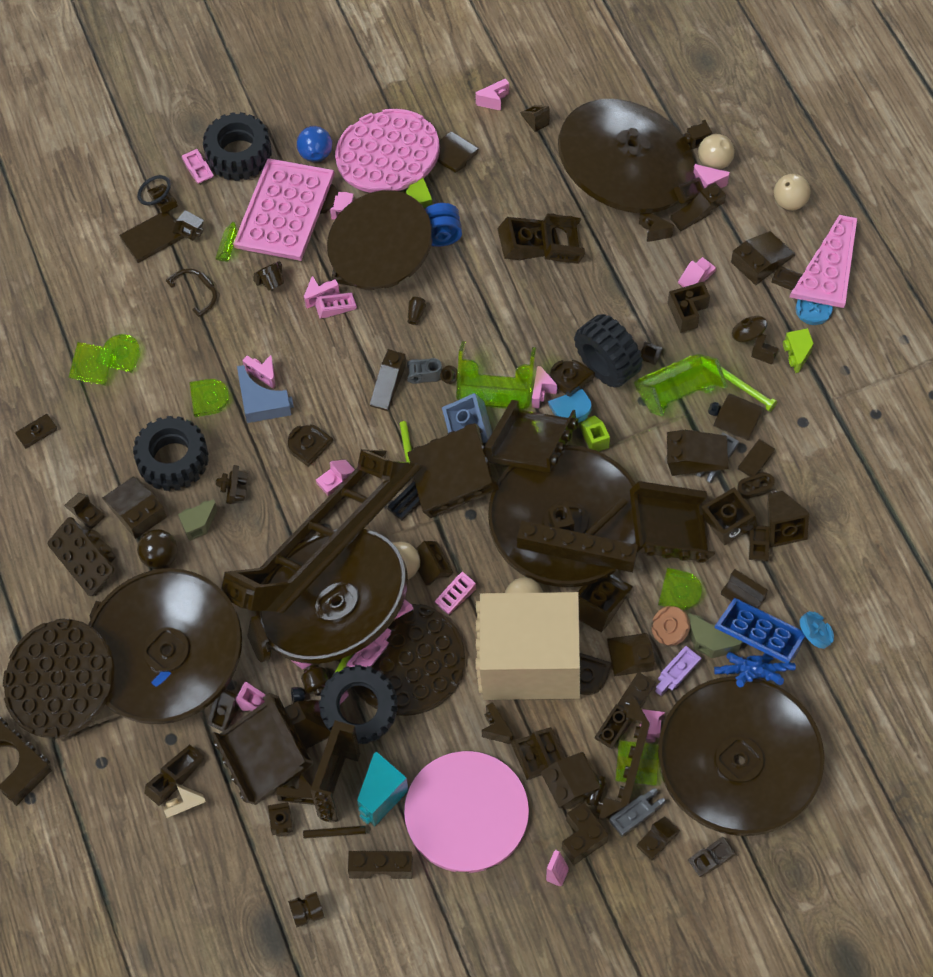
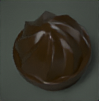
[440,365,459,384]

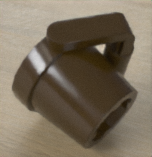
[253,261,284,291]

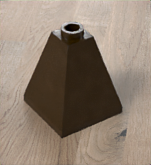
[767,490,809,548]

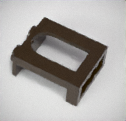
[541,213,585,264]

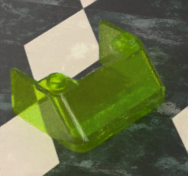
[456,341,536,410]
[634,354,728,416]

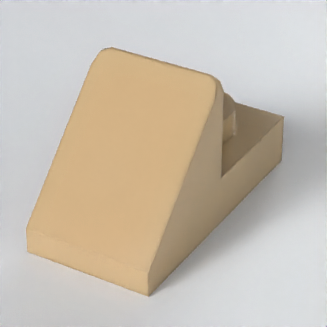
[163,784,206,818]

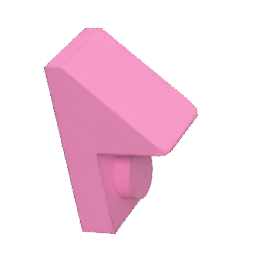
[476,78,509,110]
[678,257,716,287]
[304,276,340,309]
[242,355,275,389]
[532,366,557,408]
[316,460,355,496]
[235,682,265,711]

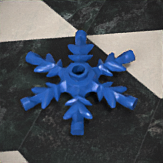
[714,652,796,687]

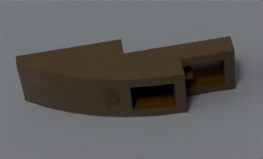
[594,671,656,749]

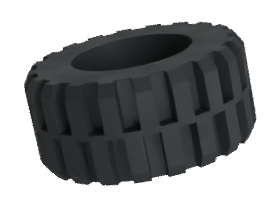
[203,112,272,181]
[574,314,643,387]
[133,416,209,491]
[319,665,398,744]

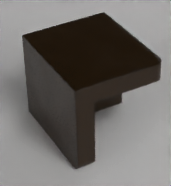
[751,334,778,365]

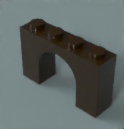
[0,716,52,806]

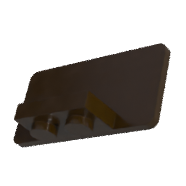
[47,517,116,596]

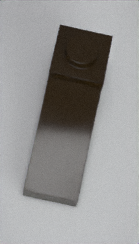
[670,182,726,232]

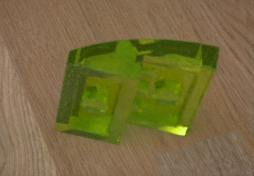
[615,740,658,786]

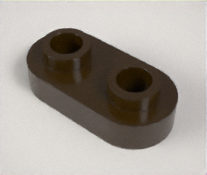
[737,472,775,499]

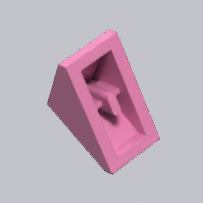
[694,164,730,188]

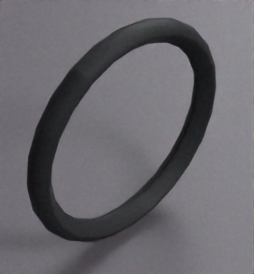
[137,175,171,205]

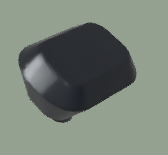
[708,402,721,416]

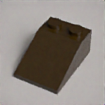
[497,217,559,260]
[731,231,795,285]
[667,429,729,476]
[102,476,167,539]
[578,575,633,633]

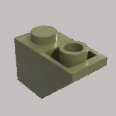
[178,499,218,541]

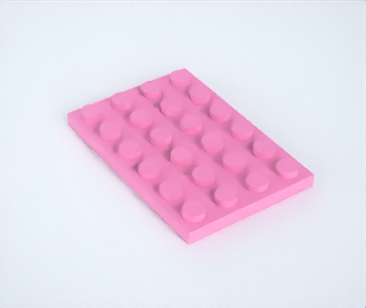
[233,158,335,261]

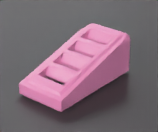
[315,293,357,318]
[435,572,476,615]
[546,850,569,886]

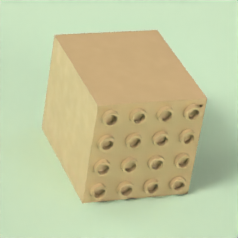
[476,592,580,700]

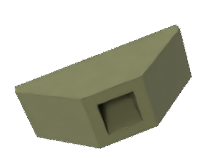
[688,613,742,658]

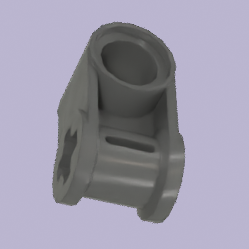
[407,358,442,384]

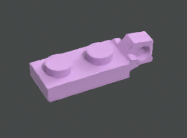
[655,646,702,696]

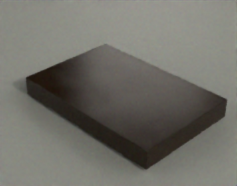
[119,212,184,263]

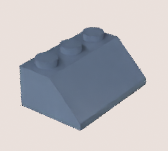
[442,393,492,446]

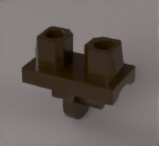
[216,465,248,504]

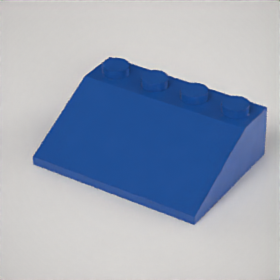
[714,598,805,664]

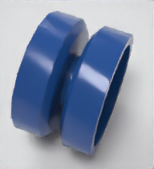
[425,203,462,247]

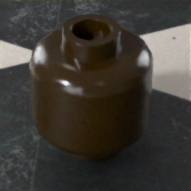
[301,665,329,696]

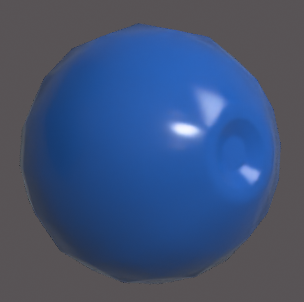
[297,126,332,163]

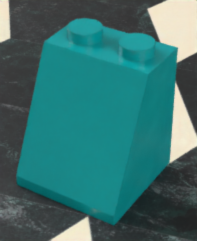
[357,752,408,827]

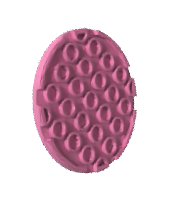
[335,109,440,193]
[404,751,529,873]

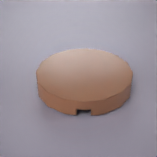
[652,606,690,646]

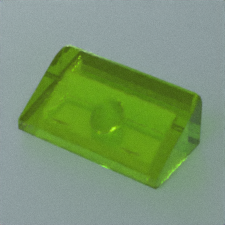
[216,222,237,262]

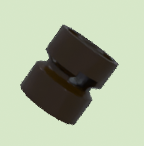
[288,892,325,928]

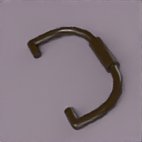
[166,268,217,317]

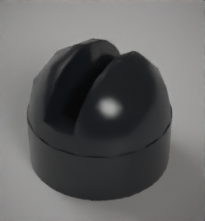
[291,687,306,703]

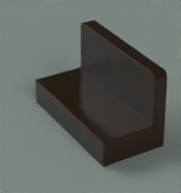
[416,541,453,586]
[721,569,768,609]

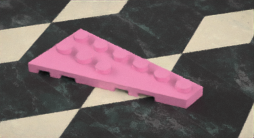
[790,215,857,308]

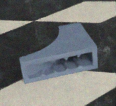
[237,365,294,423]

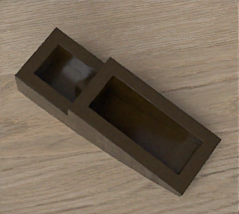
[144,744,204,806]

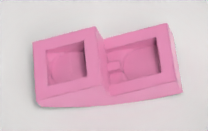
[182,149,214,184]

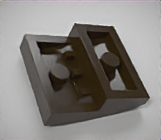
[437,131,479,173]
[713,393,764,441]
[511,727,565,780]

